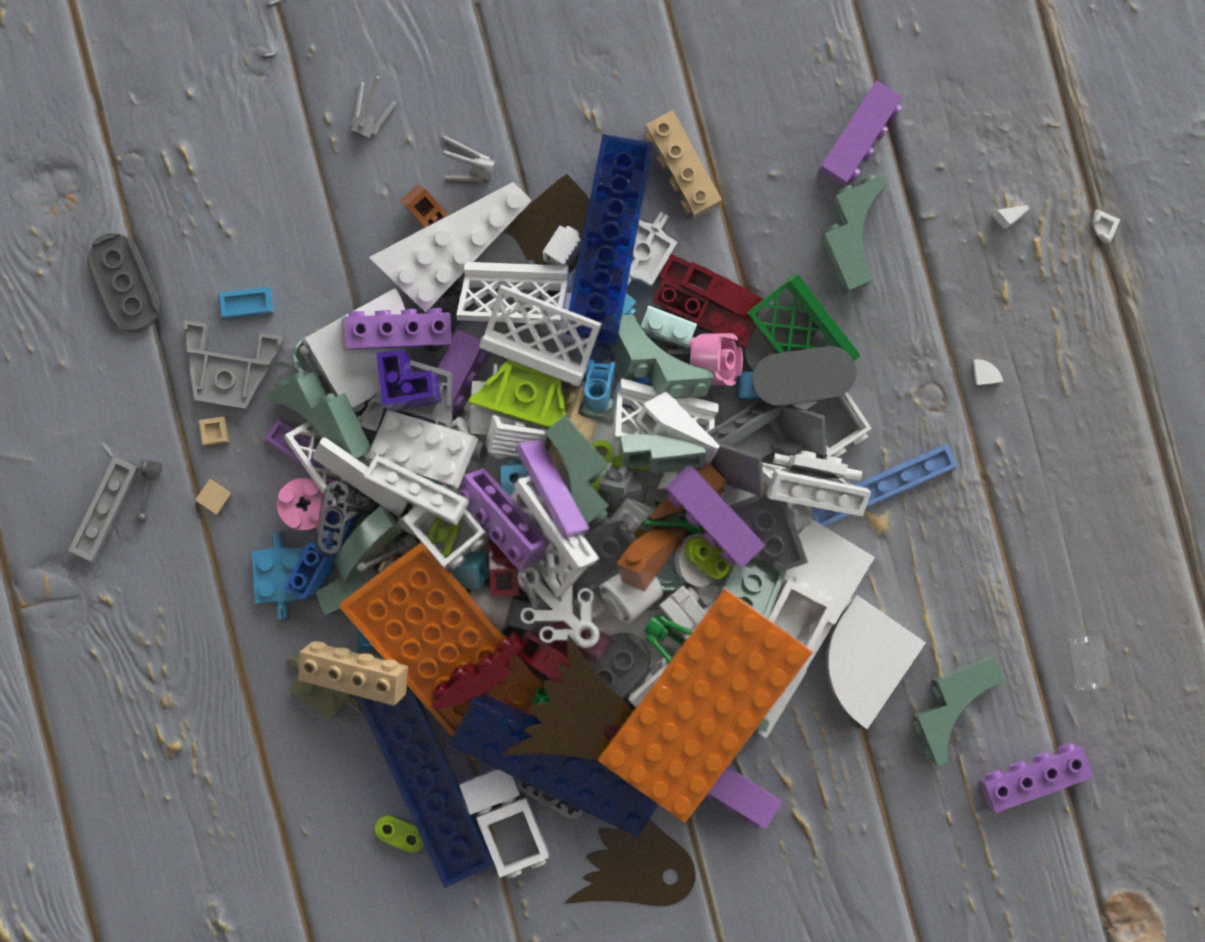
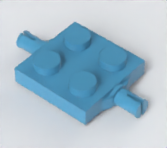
[252,531,305,620]

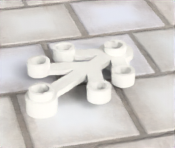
[518,567,599,648]

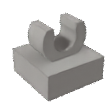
[599,462,635,496]
[610,498,648,533]

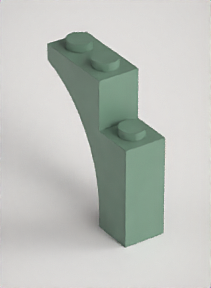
[822,175,887,294]
[603,314,714,399]
[266,371,371,458]
[544,415,608,535]
[315,533,402,615]
[913,656,1005,766]

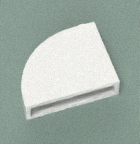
[302,288,407,413]
[825,595,926,729]

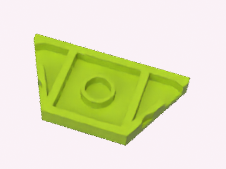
[469,359,566,429]

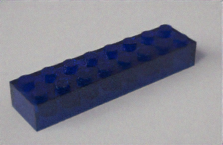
[565,134,653,344]
[356,686,494,888]
[449,693,658,838]

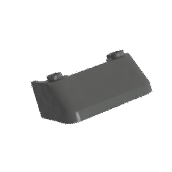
[706,400,827,497]

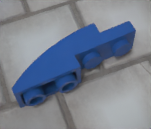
[284,510,361,600]

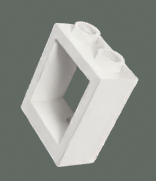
[793,392,872,458]
[403,484,487,569]
[768,577,836,650]
[477,795,549,879]

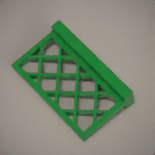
[747,273,861,361]

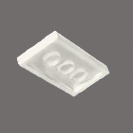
[367,410,478,488]

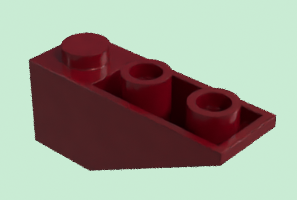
[488,536,518,596]
[516,630,570,683]

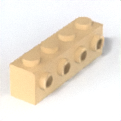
[643,110,722,219]
[298,641,408,706]

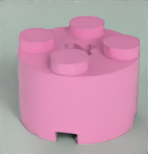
[689,333,743,386]
[277,478,331,531]

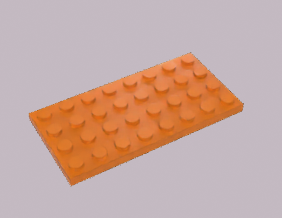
[339,542,544,760]
[598,588,813,823]

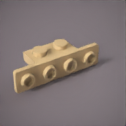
[544,386,597,469]

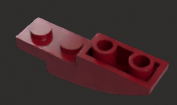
[659,254,763,322]
[652,279,756,348]
[431,632,522,710]

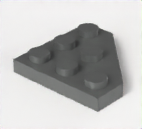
[728,492,809,571]

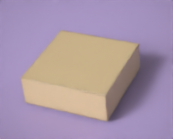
[199,417,229,446]
[195,479,233,515]

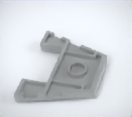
[183,320,285,409]
[357,360,453,433]

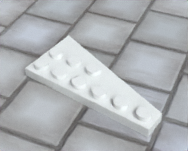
[368,182,532,312]

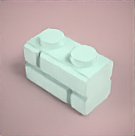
[641,306,697,349]

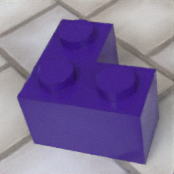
[376,349,441,411]

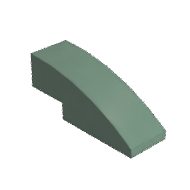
[619,434,706,474]
[333,506,402,582]

